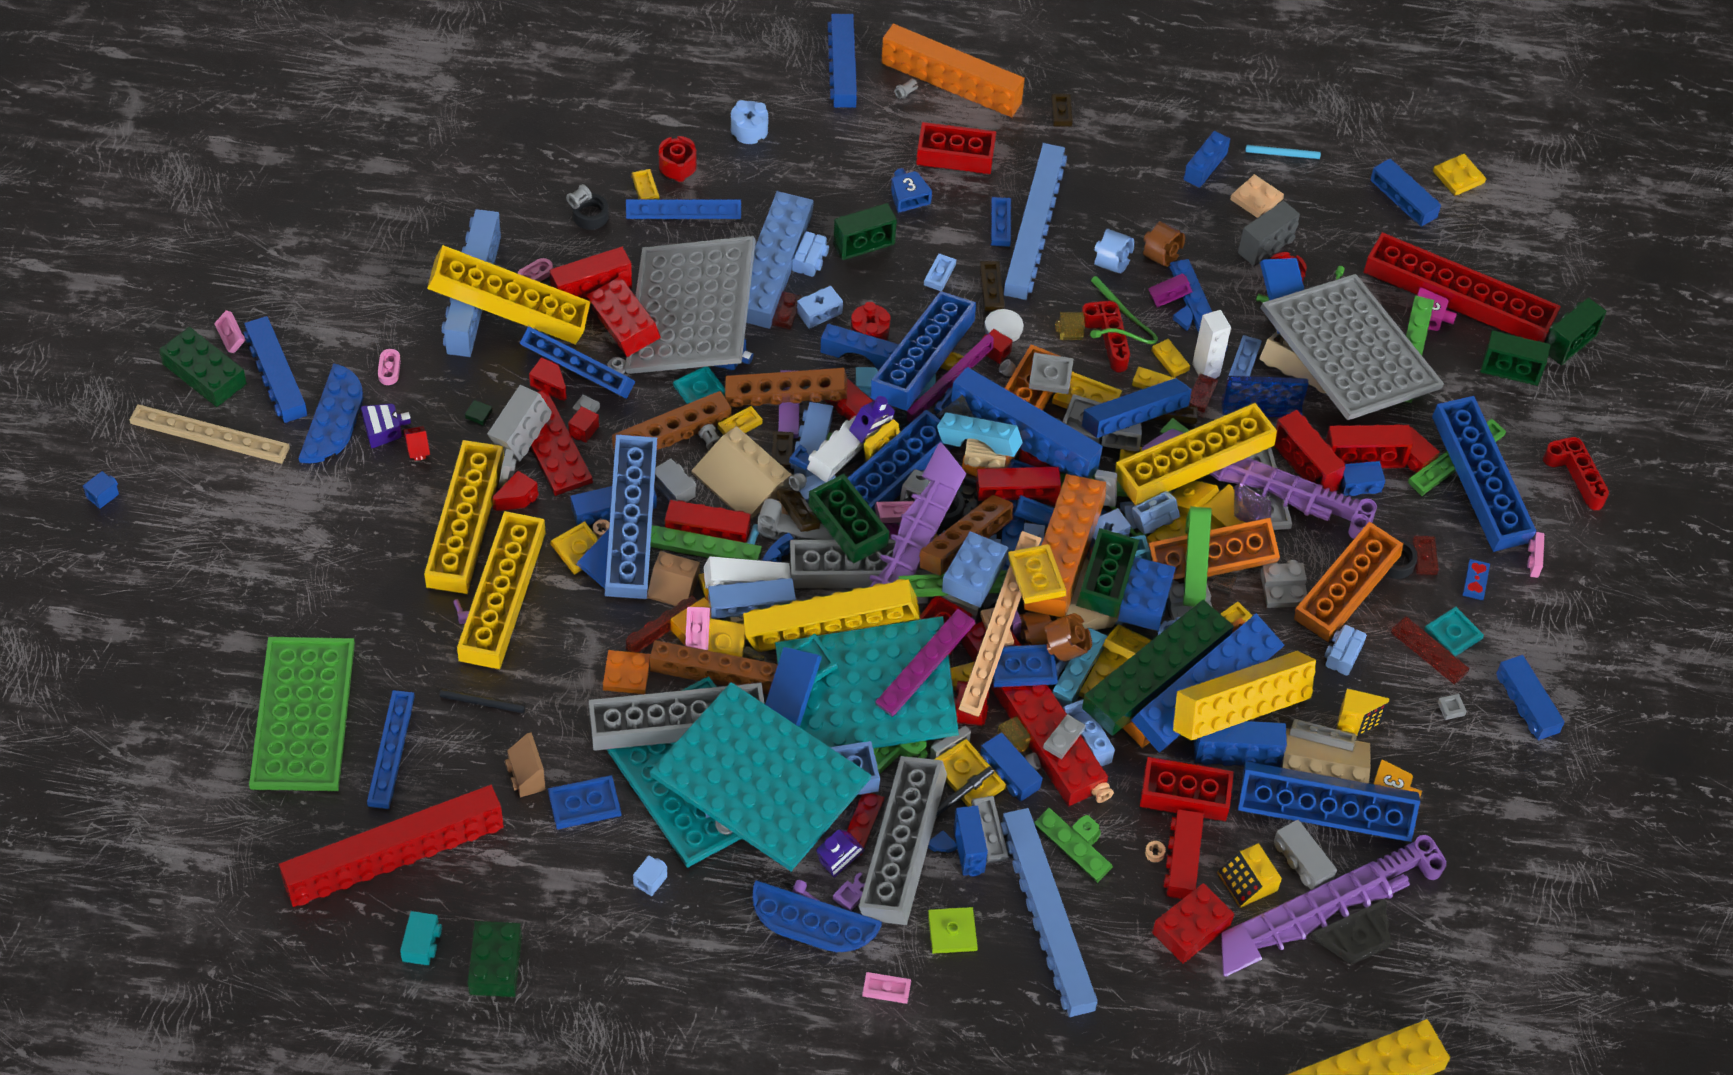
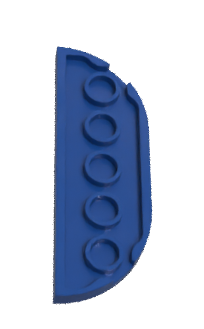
[299,363,363,463]
[753,881,882,952]

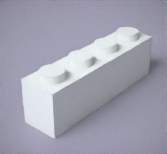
[1192,310,1231,382]
[807,416,865,482]
[704,557,791,589]

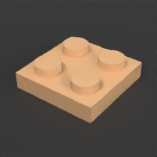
[1230,174,1284,218]

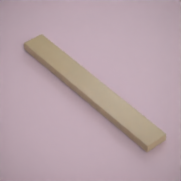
[129,404,290,464]

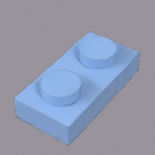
[924,254,956,291]

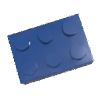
[1118,557,1176,631]

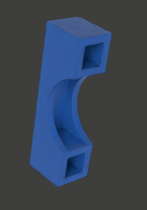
[820,324,899,370]

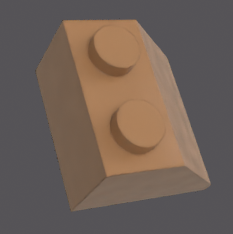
[647,551,700,609]
[505,732,545,797]

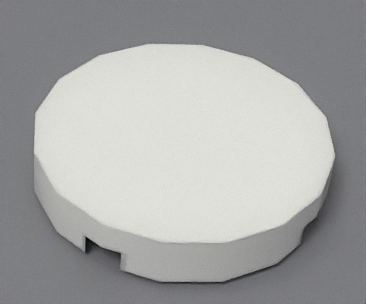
[984,309,1024,342]

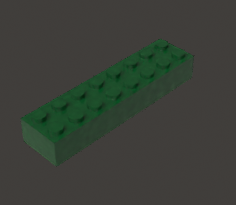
[1082,600,1234,736]

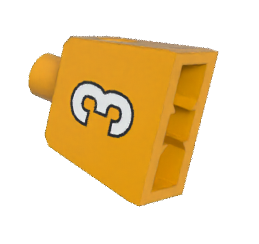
[1373,760,1422,797]

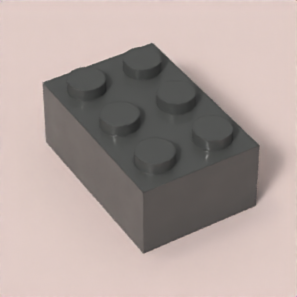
[1238,200,1300,266]

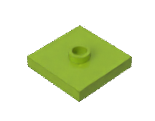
[928,907,978,954]

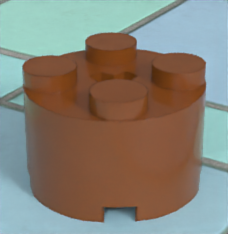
[1143,221,1185,267]
[1019,611,1052,645]
[1045,613,1092,662]

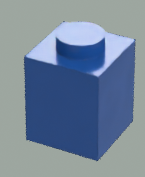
[83,471,119,509]

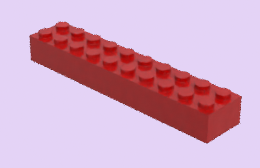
[1364,232,1561,343]
[962,621,1108,807]
[279,785,504,907]

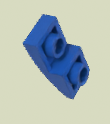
[762,533,794,562]

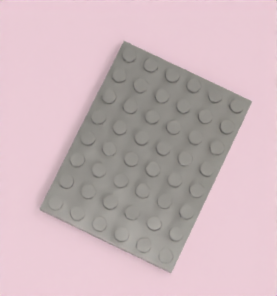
[625,236,756,374]
[1261,274,1444,420]

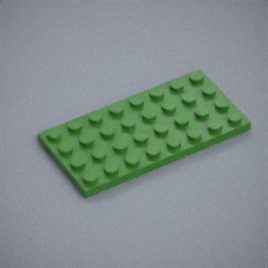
[249,637,355,791]

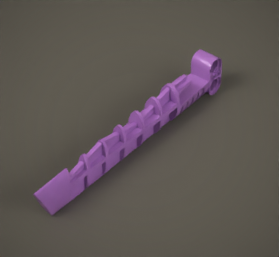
[1142,429,1377,539]
[869,442,966,587]
[1221,835,1446,977]

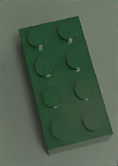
[159,326,247,407]
[808,474,889,564]
[1076,528,1139,618]

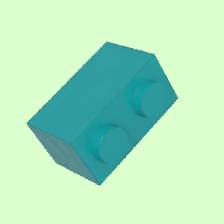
[400,911,442,966]

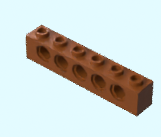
[725,368,847,407]
[612,391,731,451]
[919,495,1013,576]
[650,640,778,694]

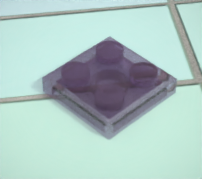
[1234,483,1271,523]

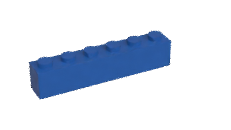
[828,14,857,107]
[243,316,307,423]
[519,326,636,399]
[1082,378,1192,438]

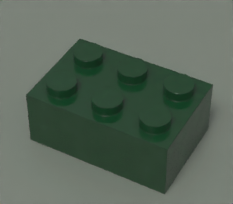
[833,203,897,260]
[1545,297,1607,366]
[1480,330,1550,386]
[468,921,522,997]

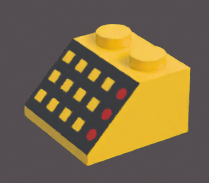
[1336,689,1389,736]
[1217,843,1282,908]

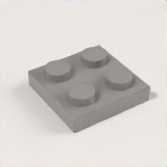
[1029,353,1074,394]

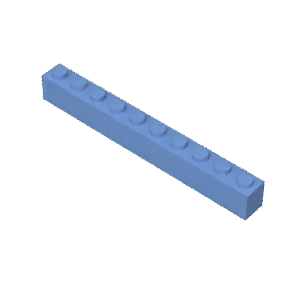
[1004,143,1067,300]
[1000,808,1097,1017]

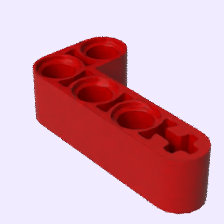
[1080,301,1130,372]
[1543,437,1609,510]

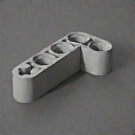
[758,499,835,540]

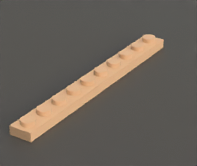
[959,531,1042,717]

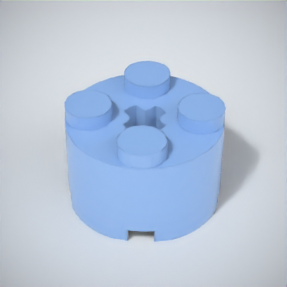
[731,100,768,144]
[1094,229,1134,273]

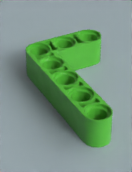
[1183,506,1212,607]

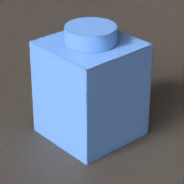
[633,855,667,896]

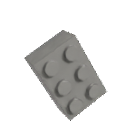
[487,385,552,462]

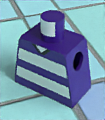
[849,396,894,443]
[361,404,411,448]
[816,829,865,878]

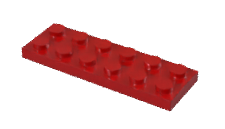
[530,389,593,496]

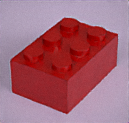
[1152,883,1235,964]

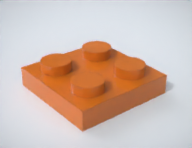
[603,650,651,694]

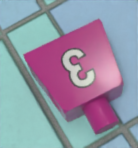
[1408,287,1457,331]

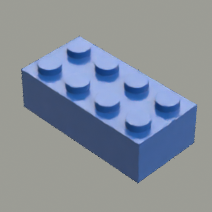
[1194,721,1287,767]

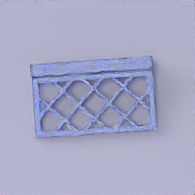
[1221,376,1308,417]

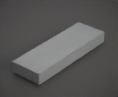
[1290,719,1357,751]
[971,796,1009,863]

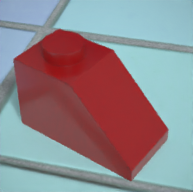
[529,357,567,401]
[403,426,430,461]
[1407,427,1440,473]
[492,471,539,511]

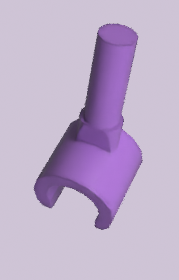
[454,599,469,624]
[792,880,819,901]

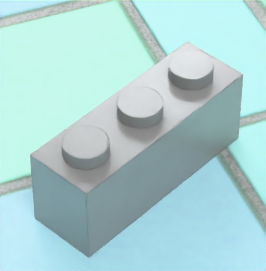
[1274,820,1337,890]

